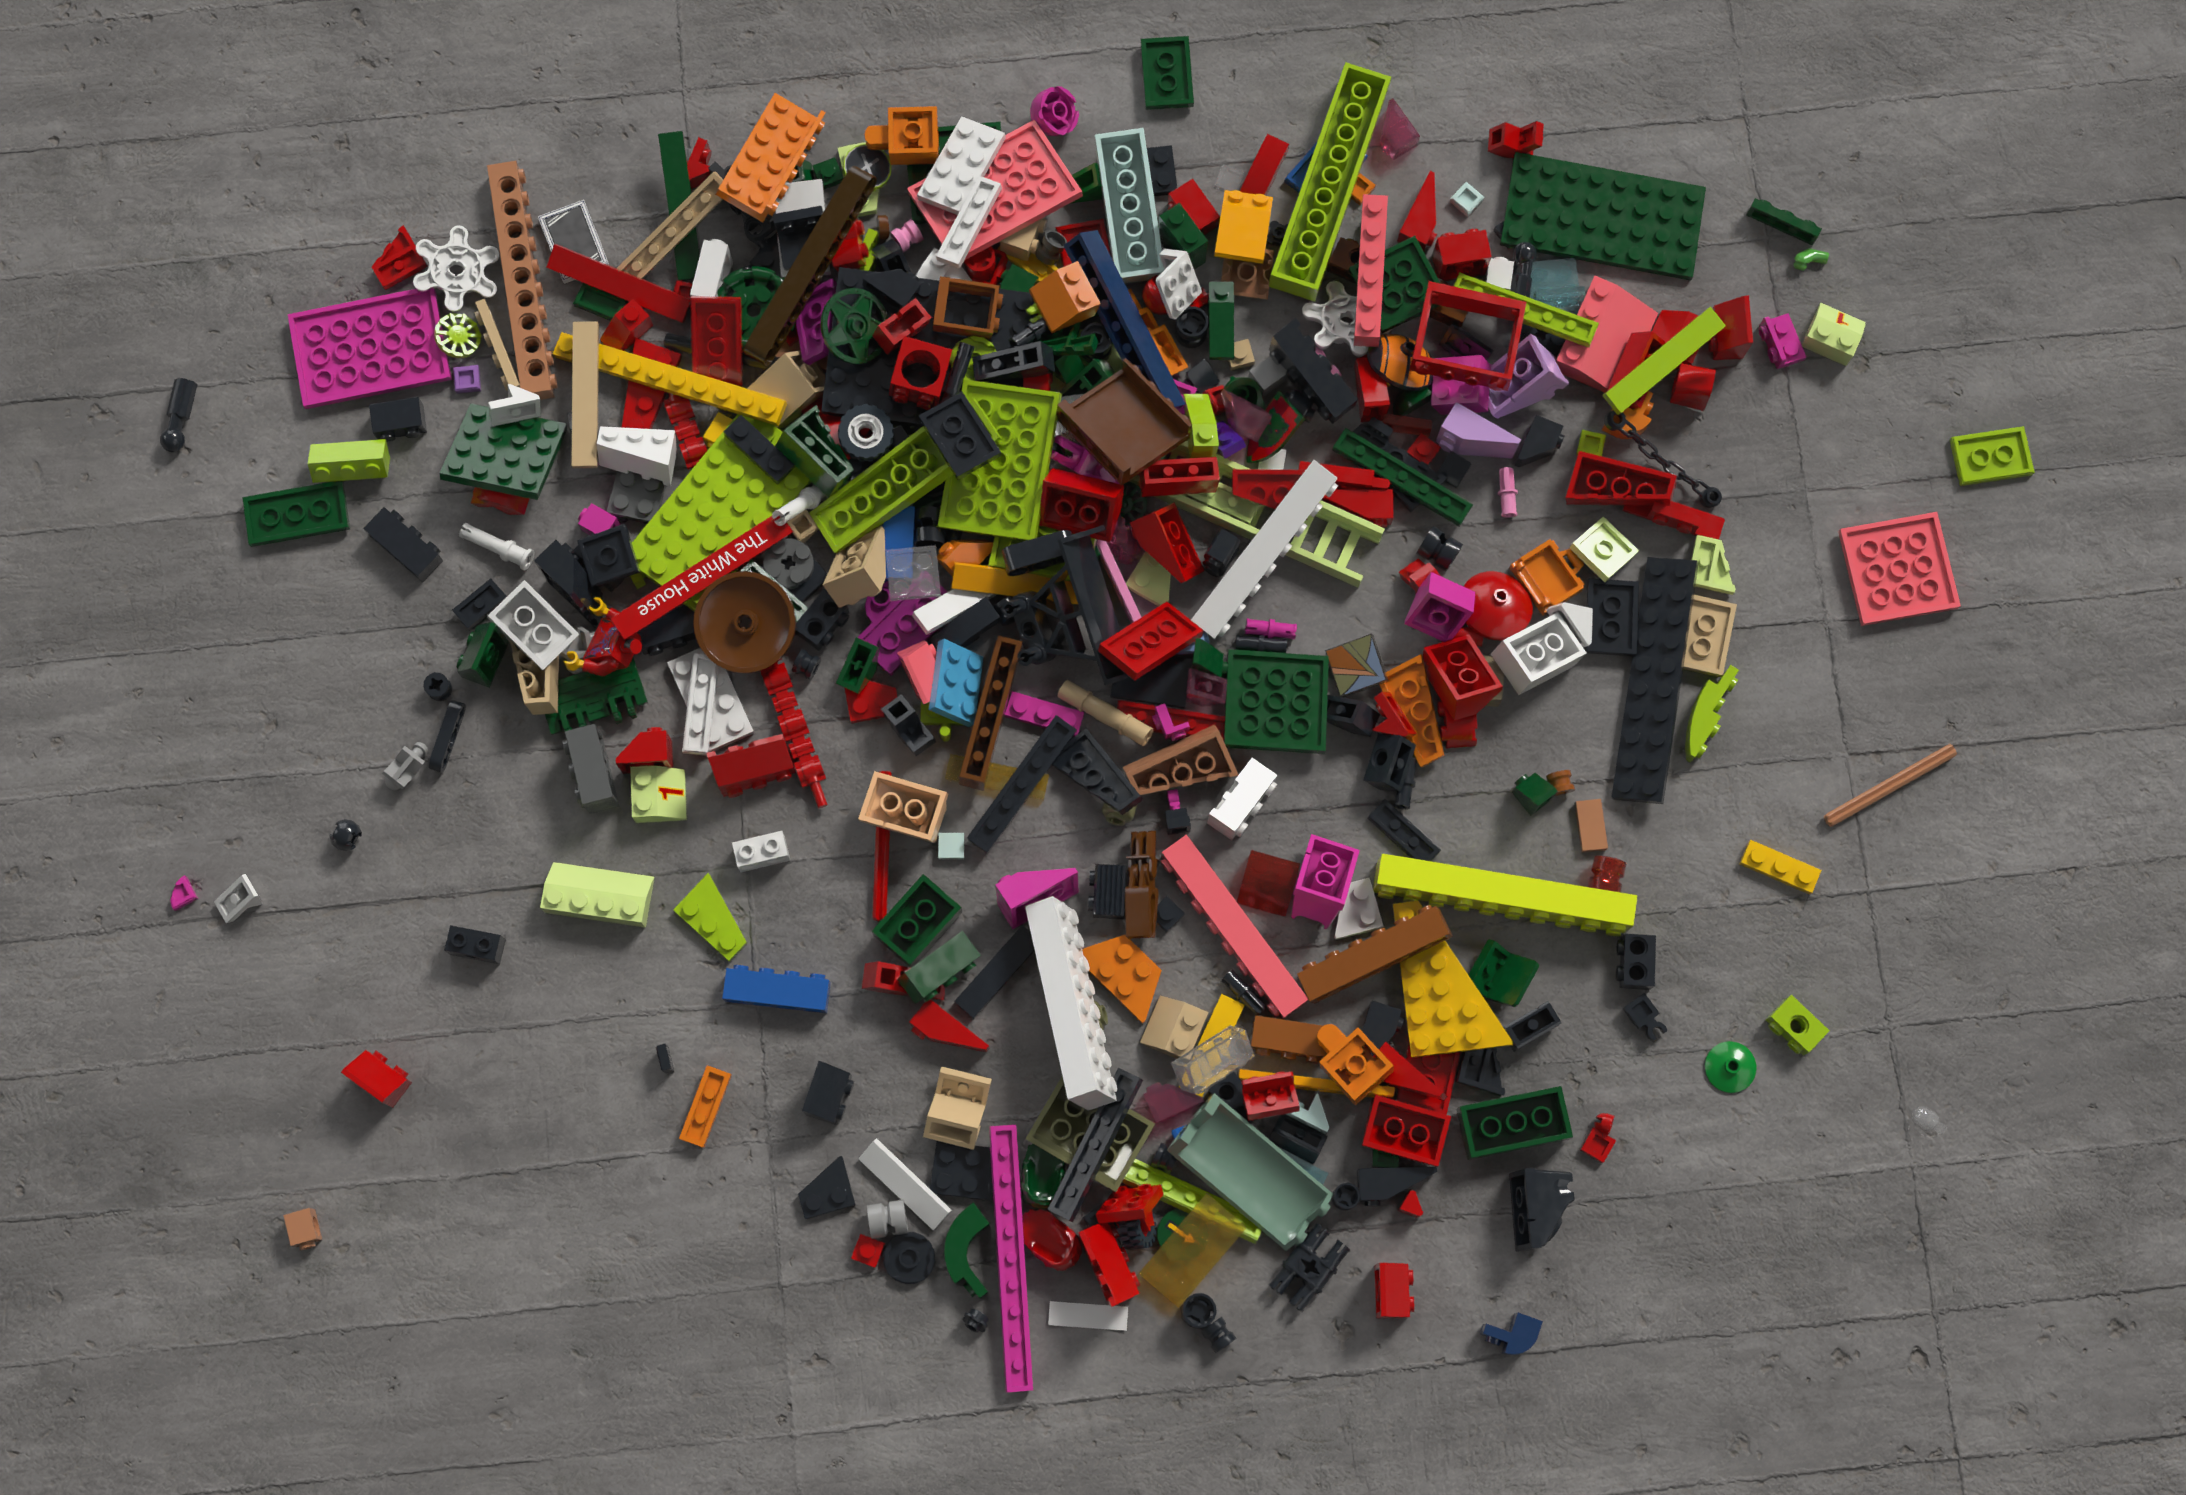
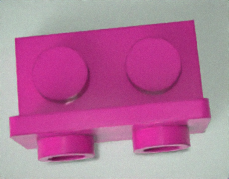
[1758,313,1806,369]

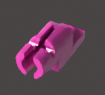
[1050,435,1119,484]

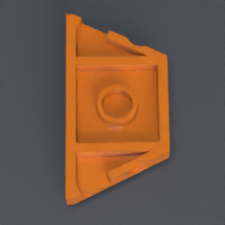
[1082,935,1162,1024]

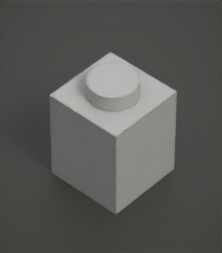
[1248,357,1287,397]

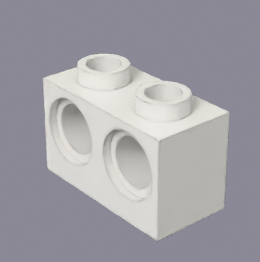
[732,831,790,872]

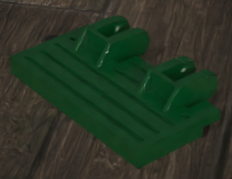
[545,657,648,735]

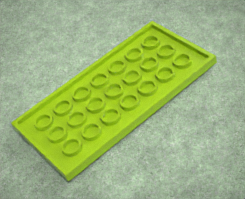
[632,414,811,612]

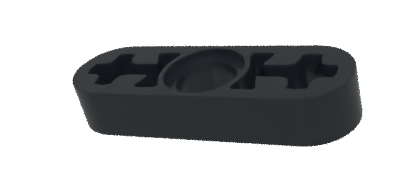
[429,700,466,773]

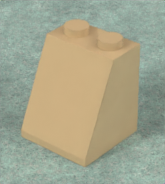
[747,350,826,429]

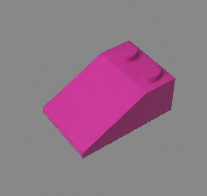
[995,868,1079,929]

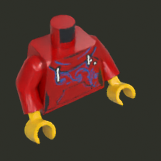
[564,597,642,676]

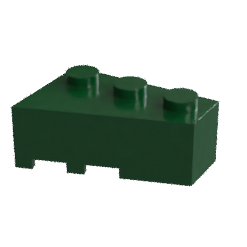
[775,405,854,498]

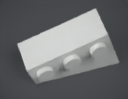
[597,427,677,487]
[1207,758,1278,840]

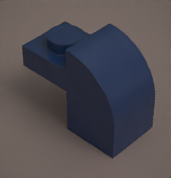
[1480,1312,1543,1355]

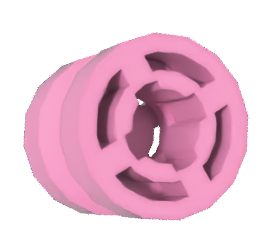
[890,219,924,253]

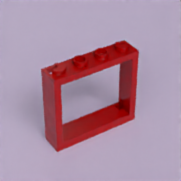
[1410,281,1527,391]

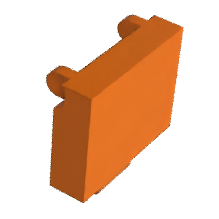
[1509,539,1585,616]

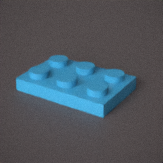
[929,639,984,727]

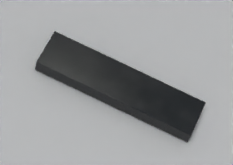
[954,925,1035,1019]

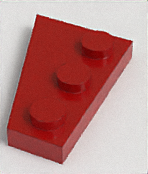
[1232,469,1307,520]

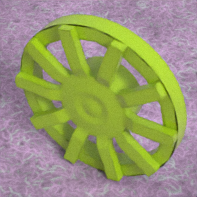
[434,313,481,358]

